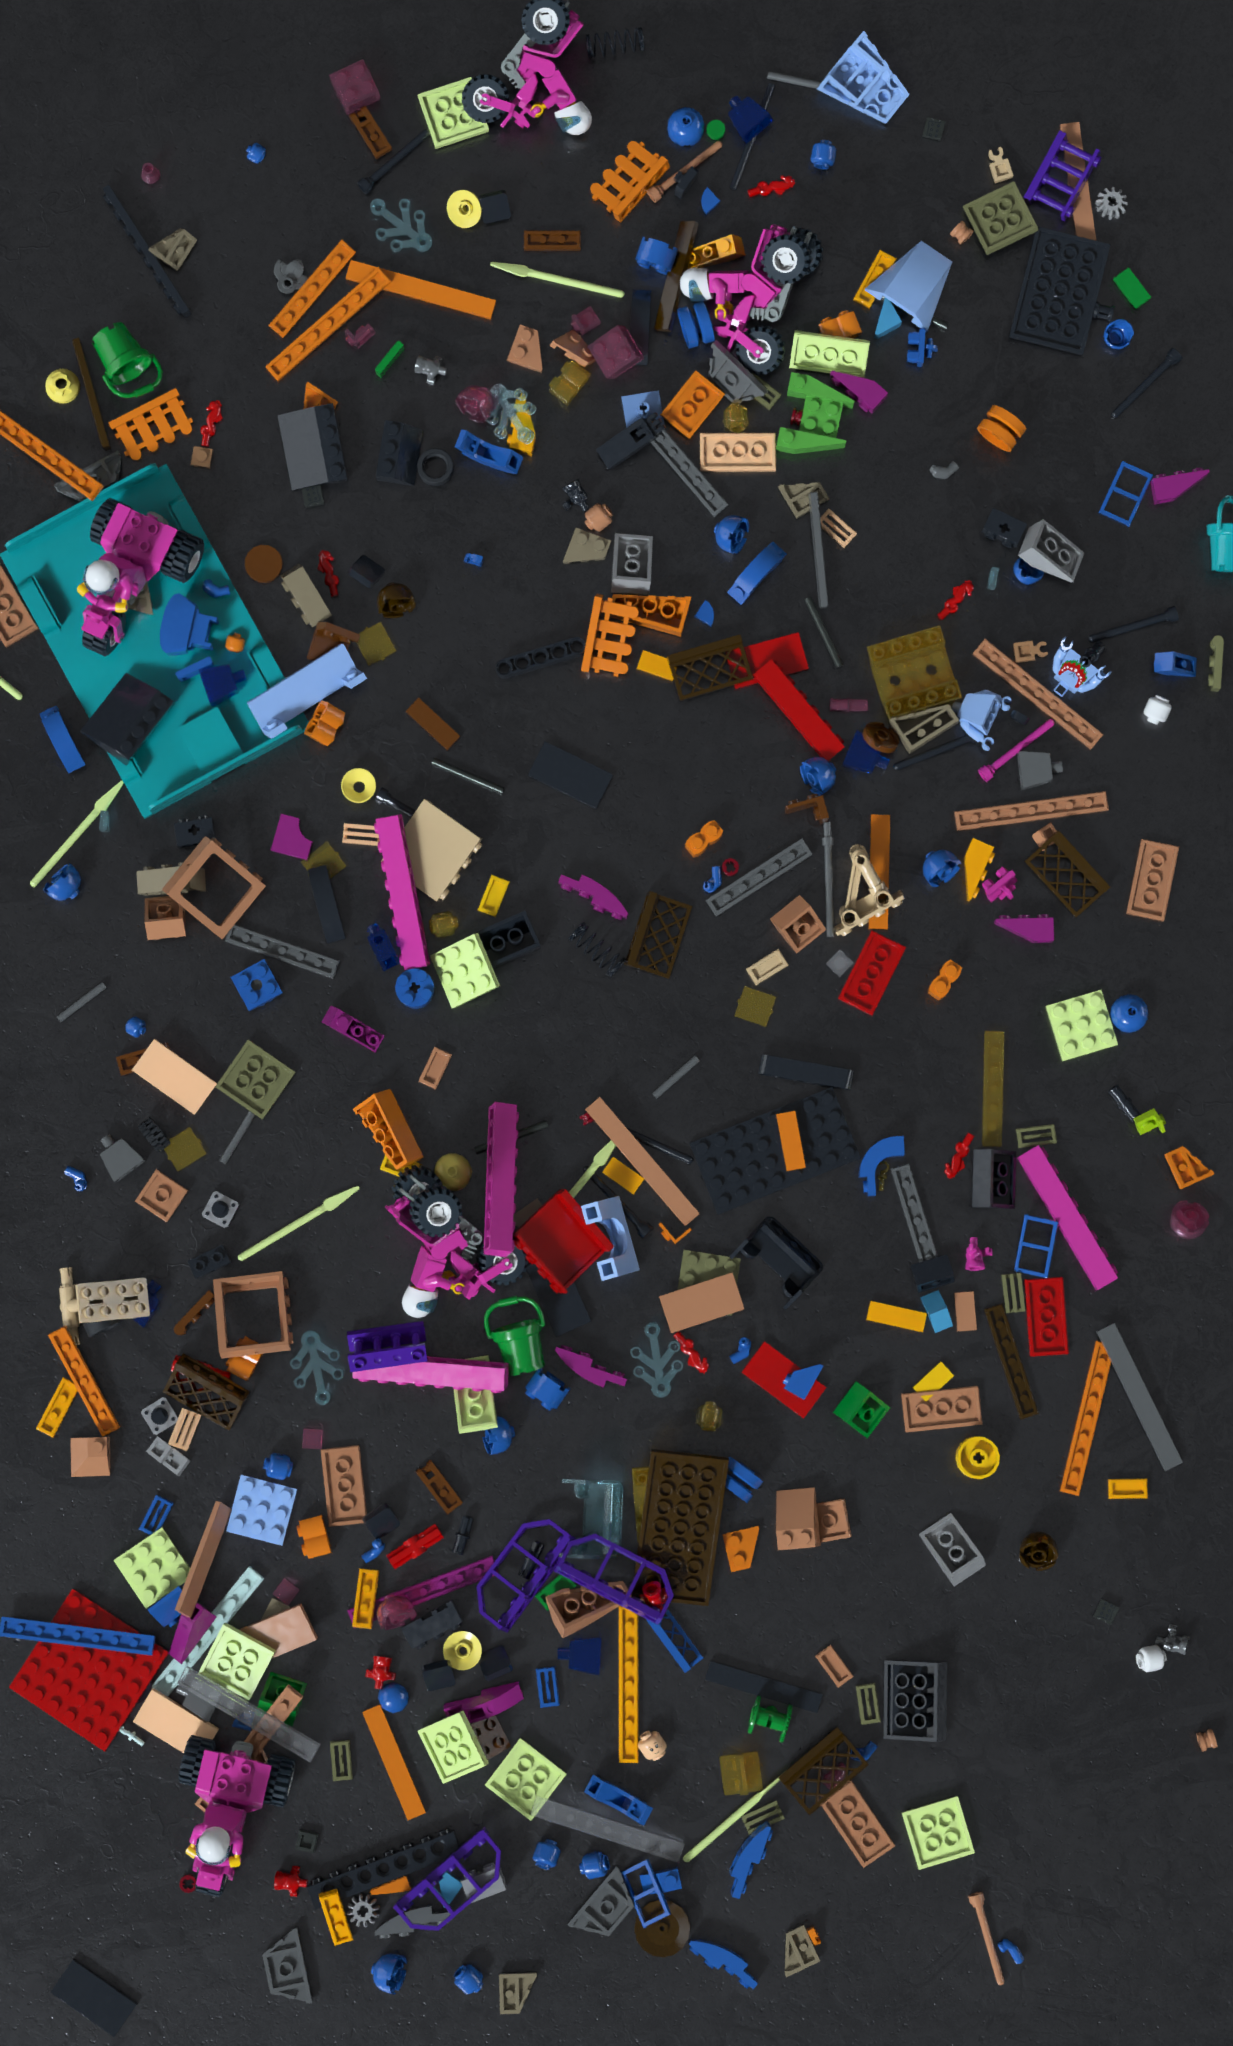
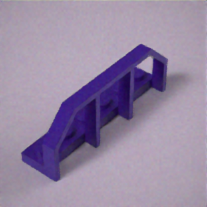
[476,1519,576,1633]
[554,1534,674,1625]
[393,1827,501,1931]

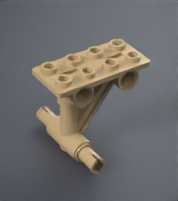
[834,844,905,936]
[59,1267,150,1345]

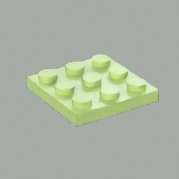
[418,77,489,149]
[430,933,500,1008]
[1046,990,1118,1061]
[114,1527,190,1608]
[198,1622,276,1700]
[418,1710,489,1784]
[485,1738,567,1821]
[901,1796,975,1870]

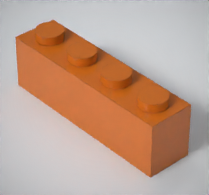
[610,594,692,637]
[353,1089,423,1170]

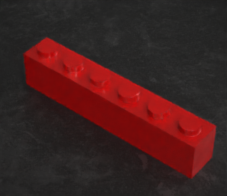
[752,659,845,761]

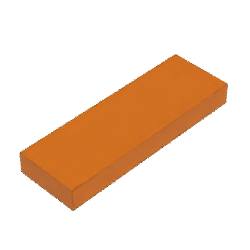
[776,1111,806,1171]

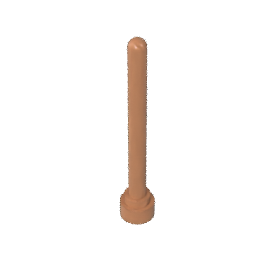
[647,141,723,203]
[968,1892,1005,1985]

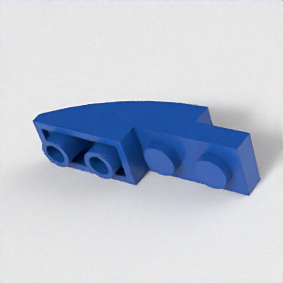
[729,1821,773,1899]
[688,1938,758,1989]

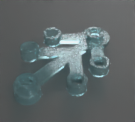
[370,199,432,252]
[485,384,536,444]
[630,1323,683,1398]
[290,1331,344,1405]

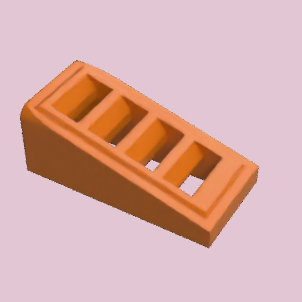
[370,1875,412,1895]

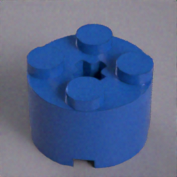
[635,237,678,275]
[395,969,435,1009]
[525,1368,570,1410]

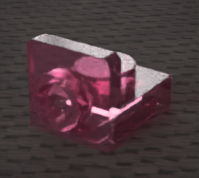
[570,306,601,335]
[344,323,375,349]

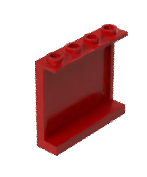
[513,1189,615,1294]

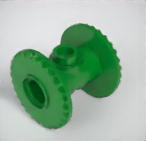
[748,1696,792,1742]

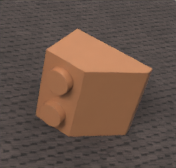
[144,895,186,940]
[770,895,826,953]

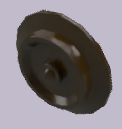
[634,1900,690,1958]

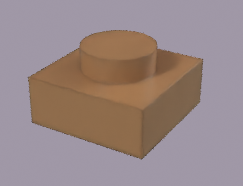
[191,446,213,469]

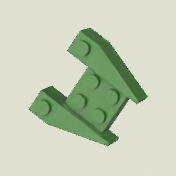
[776,372,854,454]

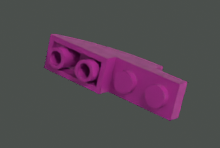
[558,874,628,920]
[555,1345,627,1387]
[444,1682,524,1724]

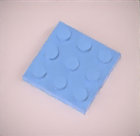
[226,1475,297,1546]

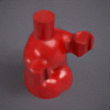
[640,1581,667,1613]
[365,1656,396,1689]
[274,1866,308,1897]

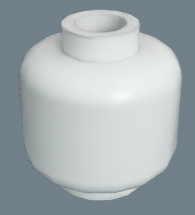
[1144,695,1172,725]
[1136,1645,1167,1672]

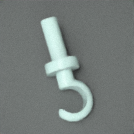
[120,1726,145,1746]

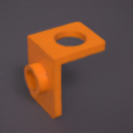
[658,1222,692,1244]

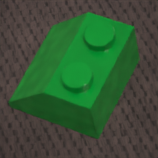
[833,1382,890,1439]
[256,1672,307,1726]

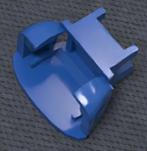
[160,593,219,656]

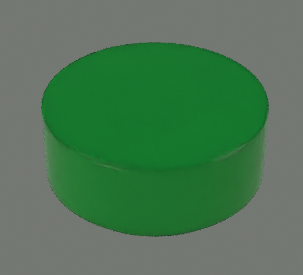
[706,120,725,140]

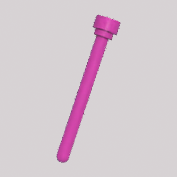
[978,719,1055,782]

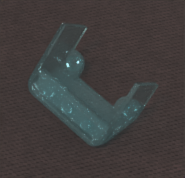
[559,1479,623,1559]

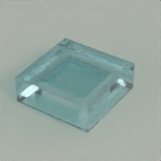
[987,567,999,590]
[99,811,110,832]

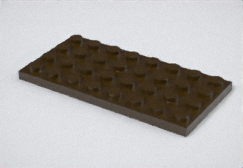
[631,1449,729,1606]

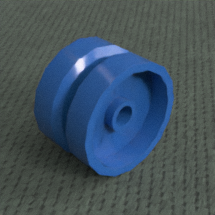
[677,301,715,349]
[725,1456,764,1503]

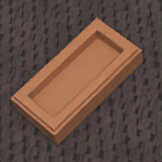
[418,1047,452,1090]
[954,1291,977,1332]
[815,1644,854,1688]

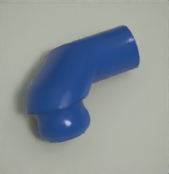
[703,866,722,893]
[64,1166,87,1192]
[361,1539,385,1563]
[851,1741,878,1761]

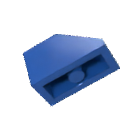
[1154,651,1197,677]
[783,1364,823,1400]
[640,1866,682,1894]

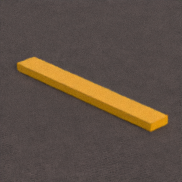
[619,1606,638,1763]

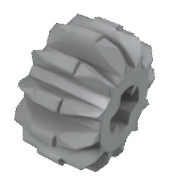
[1095,187,1128,220]
[347,1893,380,1927]

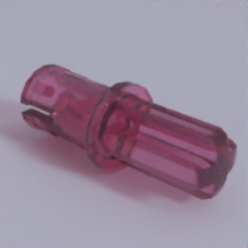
[830,697,868,713]

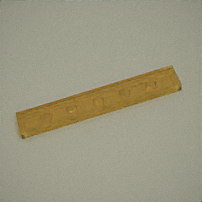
[982,1031,1004,1147]

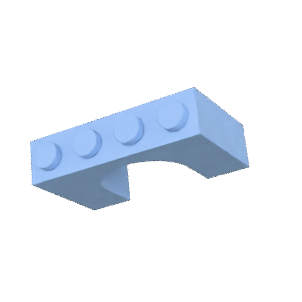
[581,1196,640,1281]

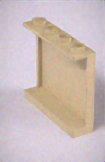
[381,799,483,902]

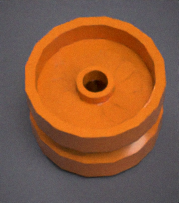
[977,405,1026,452]

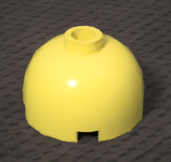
[434,1153,472,1191]

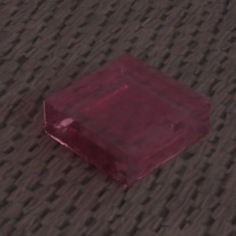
[302,1429,323,1449]
[273,1578,300,1605]

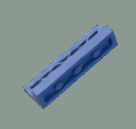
[645,1604,703,1673]

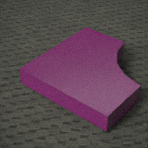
[271,814,313,861]

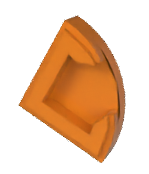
[807,1926,821,1946]

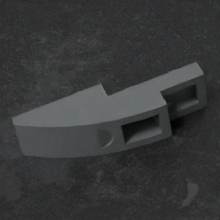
[375,1904,452,1938]

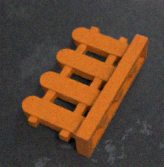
[590,141,670,223]
[108,388,193,461]
[581,594,639,677]

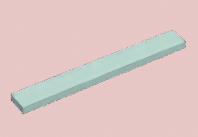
[152,1566,264,1697]

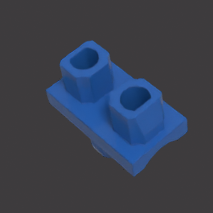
[907,329,938,367]

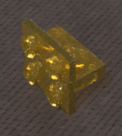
[719,1751,763,1796]

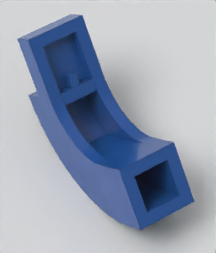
[455,429,523,474]
[727,542,787,605]
[40,705,85,773]
[859,1136,905,1197]
[584,1775,653,1826]

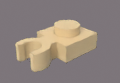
[988,147,1013,183]

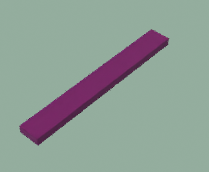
[347,1555,500,1628]

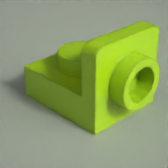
[1133,1108,1166,1135]

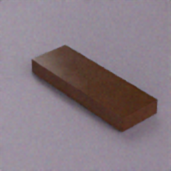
[524,230,581,251]
[406,698,460,751]

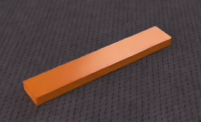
[268,239,356,338]
[868,814,890,930]
[48,1325,120,1437]
[362,1704,426,1820]

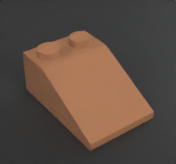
[776,1487,821,1550]

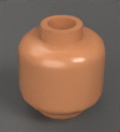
[584,503,613,532]

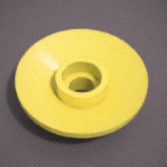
[447,190,482,228]
[443,1631,482,1670]

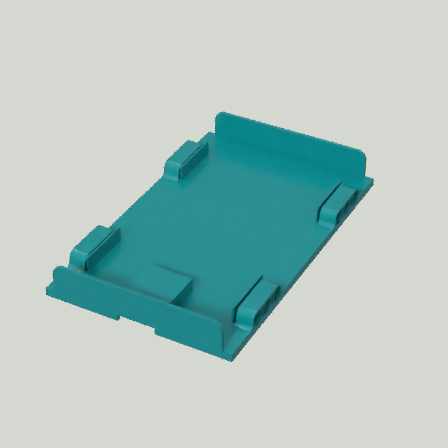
[0,463,309,819]

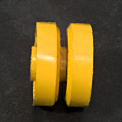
[955,1436,1000,1479]

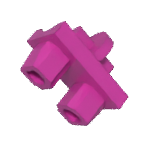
[982,867,1018,902]

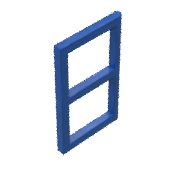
[1099,461,1153,527]
[1014,1214,1059,1278]
[620,1859,671,1928]

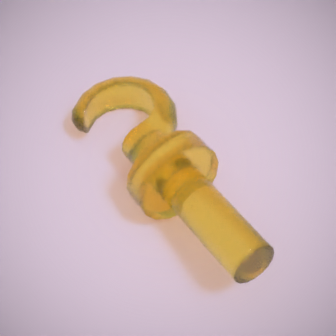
[878,1161,890,1191]

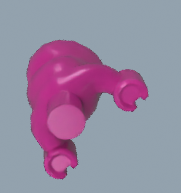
[965,1237,992,1271]

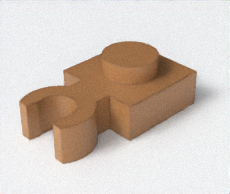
[1013,641,1048,663]

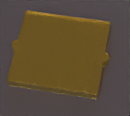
[356,622,396,666]
[301,842,346,879]
[735,986,776,1027]
[164,1127,206,1171]

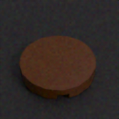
[245,545,283,583]
[862,722,900,753]

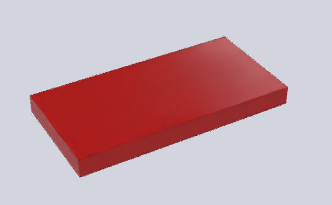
[725,632,809,690]
[838,930,906,1016]
[1024,1277,1069,1357]
[741,1341,827,1419]

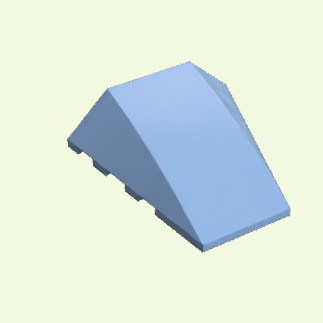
[817,31,909,124]
[865,241,952,332]

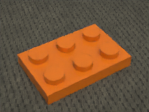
[660,370,725,439]

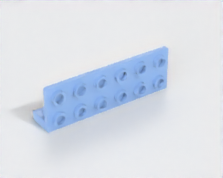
[247,643,367,739]

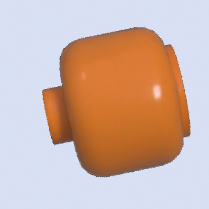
[225,633,245,653]

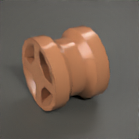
[950,221,974,245]
[1196,1729,1218,1752]

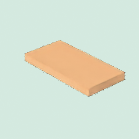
[700,433,776,472]
[132,1038,217,1115]
[133,1688,219,1753]

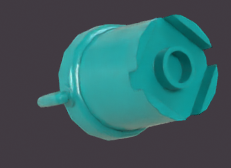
[1206,495,1233,572]

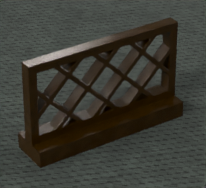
[667,634,753,701]
[1025,830,1111,917]
[624,891,692,979]
[163,1353,250,1430]
[779,1727,869,1816]

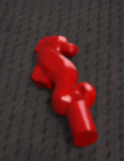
[747,175,795,197]
[200,400,223,447]
[317,550,339,597]
[937,580,974,620]
[944,1133,974,1179]
[673,1331,709,1374]

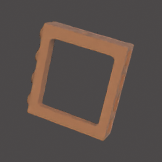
[161,836,266,939]
[213,1271,294,1359]

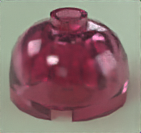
[455,385,494,423]
[1170,1200,1210,1239]
[377,1594,417,1630]

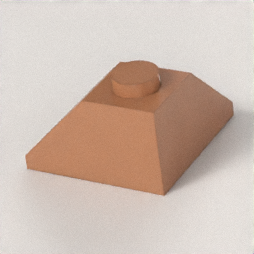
[71,1437,110,1477]

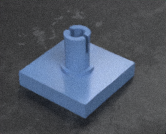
[621,390,665,428]

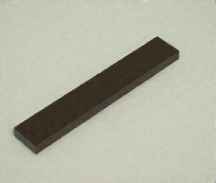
[654,221,699,332]
[72,338,111,451]
[984,1303,1039,1420]

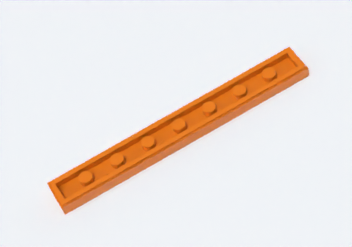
[346,260,496,320]
[265,266,391,382]
[0,411,104,501]
[1060,1341,1111,1496]

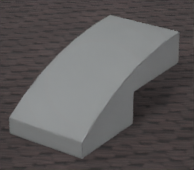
[146,1436,191,1476]

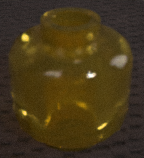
[723,403,749,433]
[429,911,458,937]
[696,1401,723,1431]

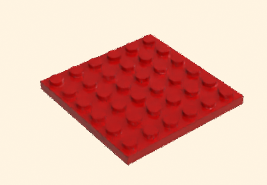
[9,1589,169,1752]

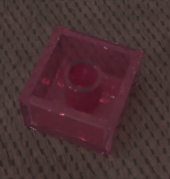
[329,59,380,115]
[587,325,644,379]

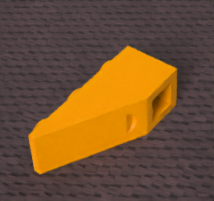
[687,234,746,270]
[507,393,536,456]
[964,838,995,901]

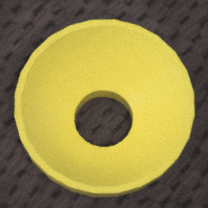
[45,369,80,404]
[341,768,376,803]

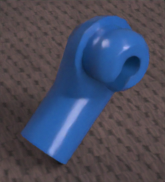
[202,579,230,598]
[729,1337,751,1364]
[998,1939,1024,1964]

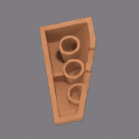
[545,1581,631,1638]

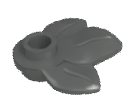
[274,259,309,294]

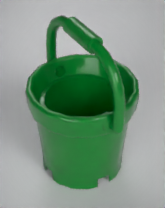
[92,322,163,398]
[484,1295,545,1376]

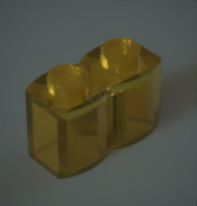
[549,360,591,406]

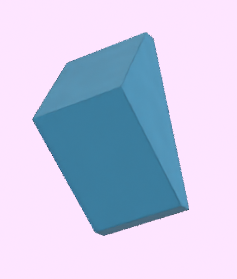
[874,298,902,339]
[920,1290,953,1333]
[439,1870,462,1908]

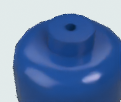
[246,143,266,163]
[125,1017,146,1038]

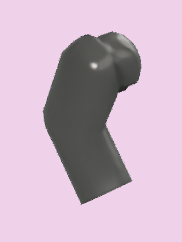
[930,461,959,479]

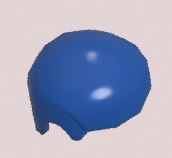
[1103,319,1134,350]
[1013,558,1044,585]
[378,1682,409,1713]

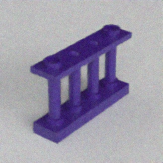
[1024,130,1102,222]
[347,1321,428,1372]

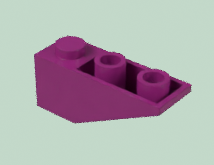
[830,371,888,414]
[1150,468,1209,505]
[994,914,1054,943]
[322,1006,384,1052]
[169,1602,217,1664]

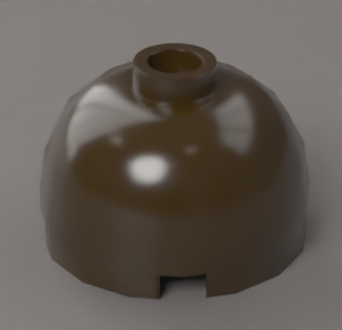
[377,582,416,618]
[1019,1532,1058,1571]

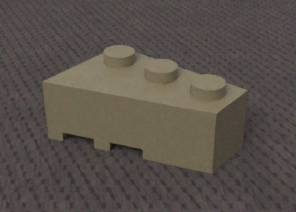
[280,563,332,627]
[889,704,959,754]
[137,863,206,896]

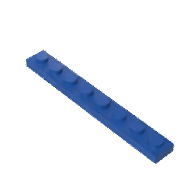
[0,1617,155,1656]

